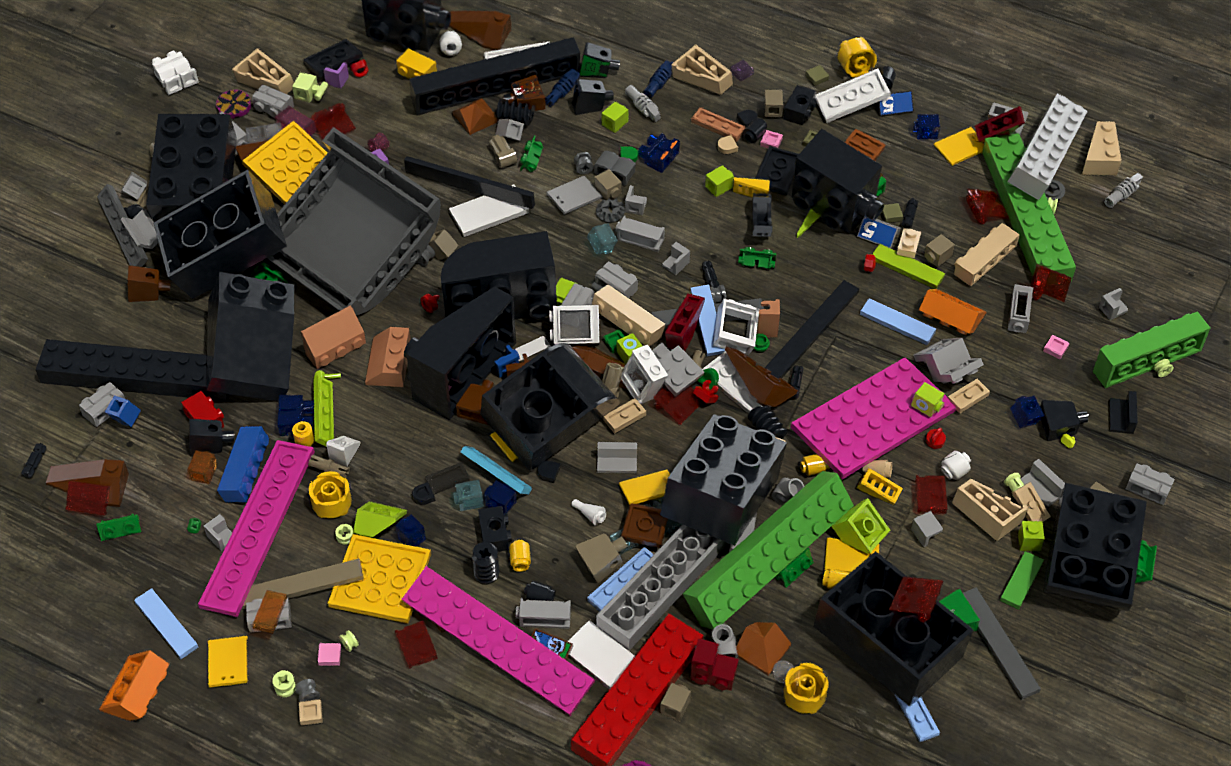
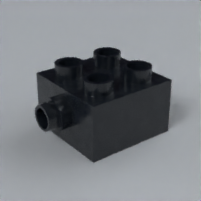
[361,0,451,52]
[791,128,885,234]

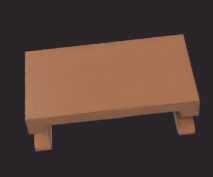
[757,299,780,337]

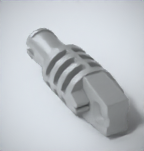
[625,85,661,122]
[1104,173,1143,208]

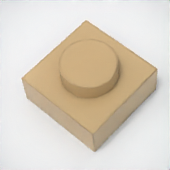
[299,700,323,725]

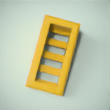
[733,177,770,198]
[856,468,903,505]

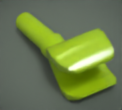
[314,370,341,379]

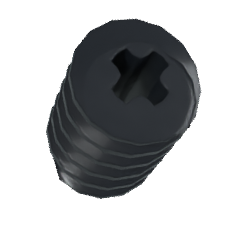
[497,99,535,126]
[748,406,788,439]
[472,542,500,584]

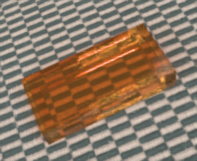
[252,590,287,633]

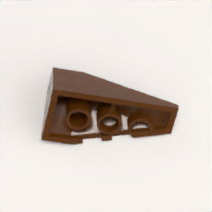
[449,11,511,51]
[572,344,645,392]
[725,346,798,407]
[46,459,129,507]

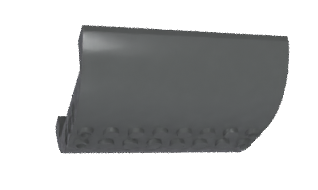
[267,127,441,315]

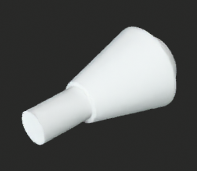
[572,499,606,525]

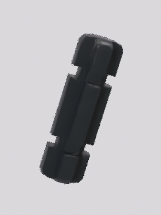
[902,198,918,229]
[702,260,719,288]
[790,365,804,400]
[21,443,47,478]

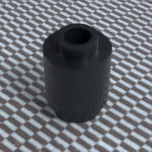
[880,66,896,90]
[743,118,767,143]
[524,580,556,601]

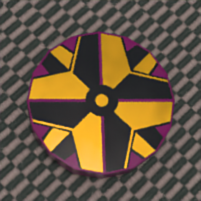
[216,90,251,119]

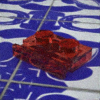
[915,475,948,514]
[65,480,110,515]
[395,621,438,669]

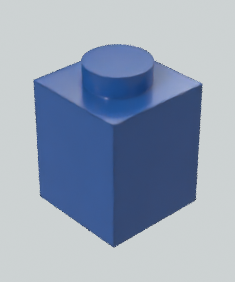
[105,395,141,427]

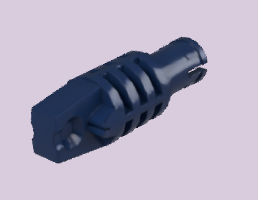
[643,60,674,98]
[545,69,580,107]

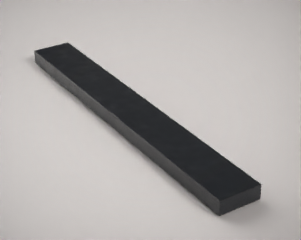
[404,156,535,209]
[765,280,859,379]

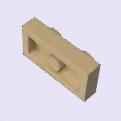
[897,228,921,258]
[948,379,990,414]
[603,398,646,434]
[1012,482,1051,522]

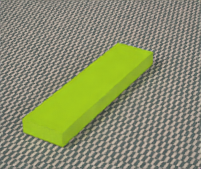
[873,244,945,289]
[314,375,334,447]

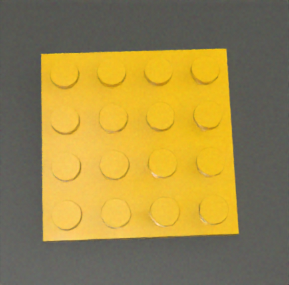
[242,121,327,205]
[328,534,431,623]

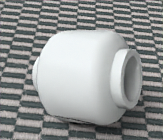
[439,31,462,56]
[941,451,971,480]

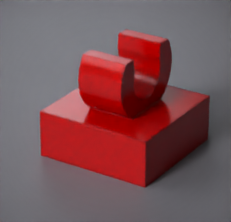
[692,380,719,403]

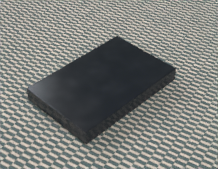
[303,39,364,78]
[755,146,799,196]

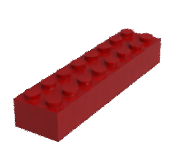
[571,614,704,766]

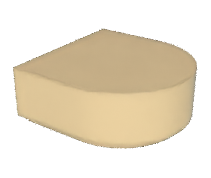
[718,135,738,154]

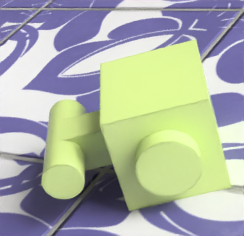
[292,73,328,102]

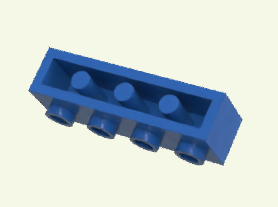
[217,426,269,502]

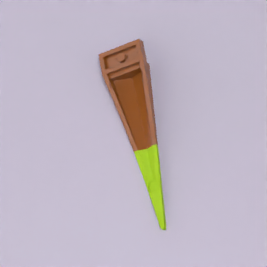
[797,128,886,238]

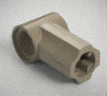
[489,135,517,168]
[602,363,624,398]

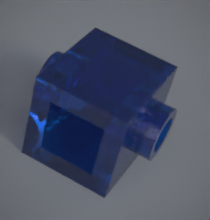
[913,114,940,139]
[1010,396,1045,428]
[484,480,517,513]
[395,514,426,547]

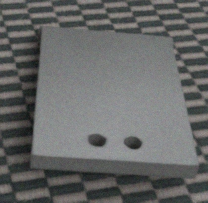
[547,176,603,214]

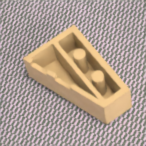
[671,45,733,95]
[232,48,294,94]
[1082,122,1122,175]
[952,479,1029,541]

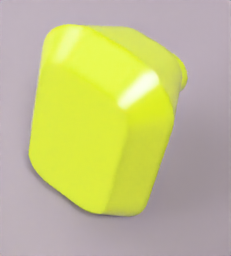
[1061,434,1075,449]

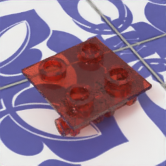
[310,103,356,139]
[966,189,1009,224]
[1030,264,1072,302]
[653,386,704,426]
[890,577,943,622]

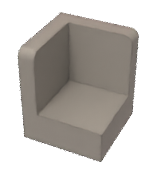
[496,119,524,141]
[122,172,147,200]
[625,186,647,216]
[662,242,690,275]
[1099,288,1128,320]
[911,511,943,547]
[204,514,232,551]

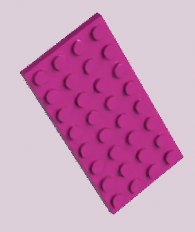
[790,358,956,479]

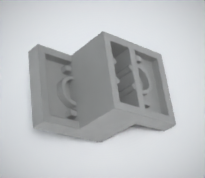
[913,338,984,384]
[637,343,704,397]

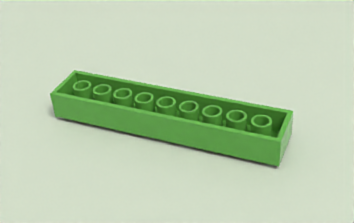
[982,133,1076,286]
[683,471,854,629]

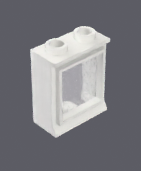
[549,305,599,345]
[621,344,668,404]

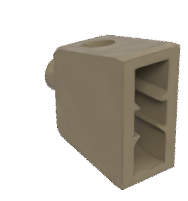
[575,534,628,583]

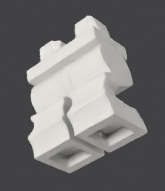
[152,50,199,95]

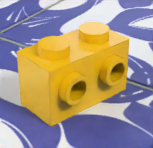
[396,48,437,78]

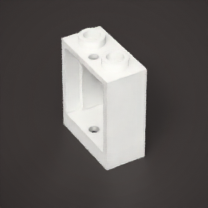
[713,299,759,355]

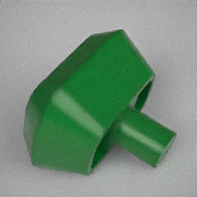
[187,518,202,533]

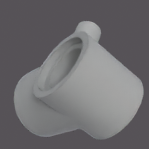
[772,478,804,505]
[712,624,738,658]

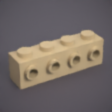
[954,223,1020,286]
[592,285,665,346]

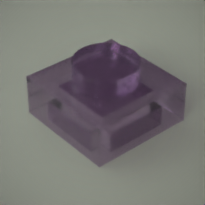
[730,60,754,81]

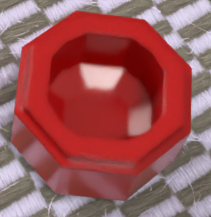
[864,254,876,272]

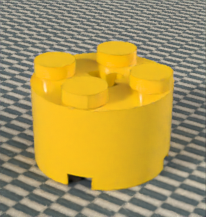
[837,37,877,78]
[309,471,352,518]
[784,663,828,714]

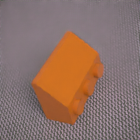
[919,289,986,335]
[99,650,169,721]

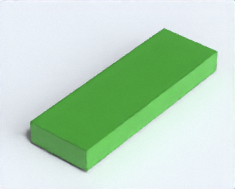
[1000,551,1044,610]

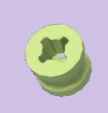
[273,671,296,697]

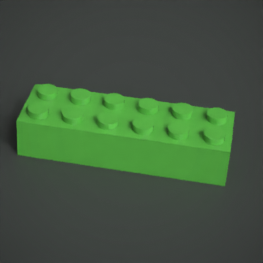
[1093,311,1210,388]

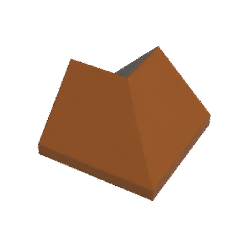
[452,98,499,135]
[736,622,791,676]

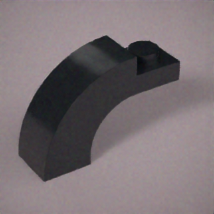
[752,193,773,236]

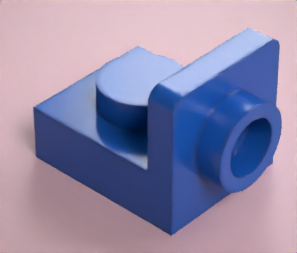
[495,345,520,378]

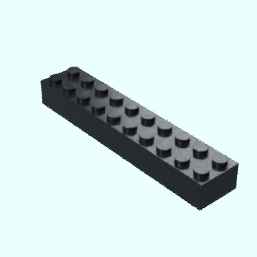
[409,37,580,116]
[35,339,230,402]

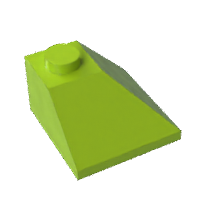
[832,498,890,554]
[353,502,407,538]

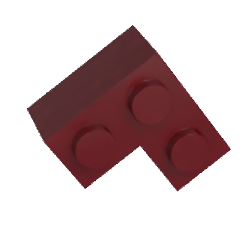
[691,638,739,691]

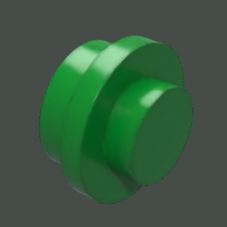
[753,334,770,352]

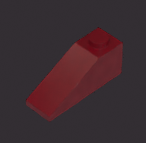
[975,106,1025,143]
[665,293,705,351]

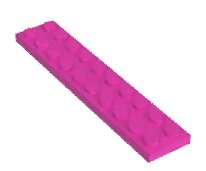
[198,440,315,617]
[402,566,595,716]

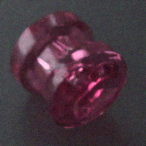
[367,132,389,152]

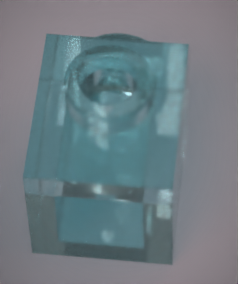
[587,223,618,254]
[453,480,484,511]

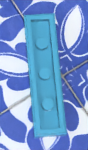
[461,446,532,494]

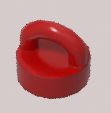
[350,59,368,77]
[421,294,440,313]
[926,428,946,449]

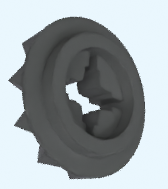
[1044,179,1065,201]
[596,198,625,222]

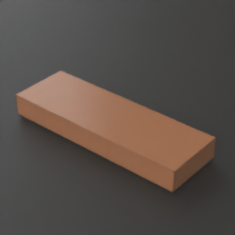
[691,108,745,142]

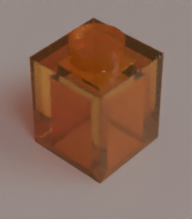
[187,450,217,484]

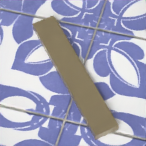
[242,559,364,610]

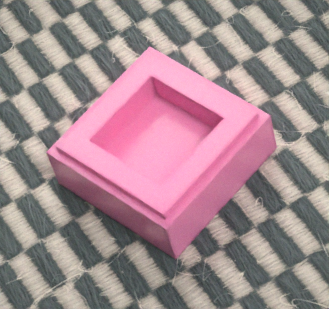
[760,130,783,148]
[1043,335,1069,359]
[318,643,341,666]

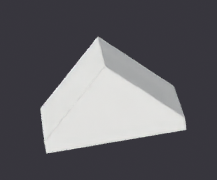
[326,436,361,467]

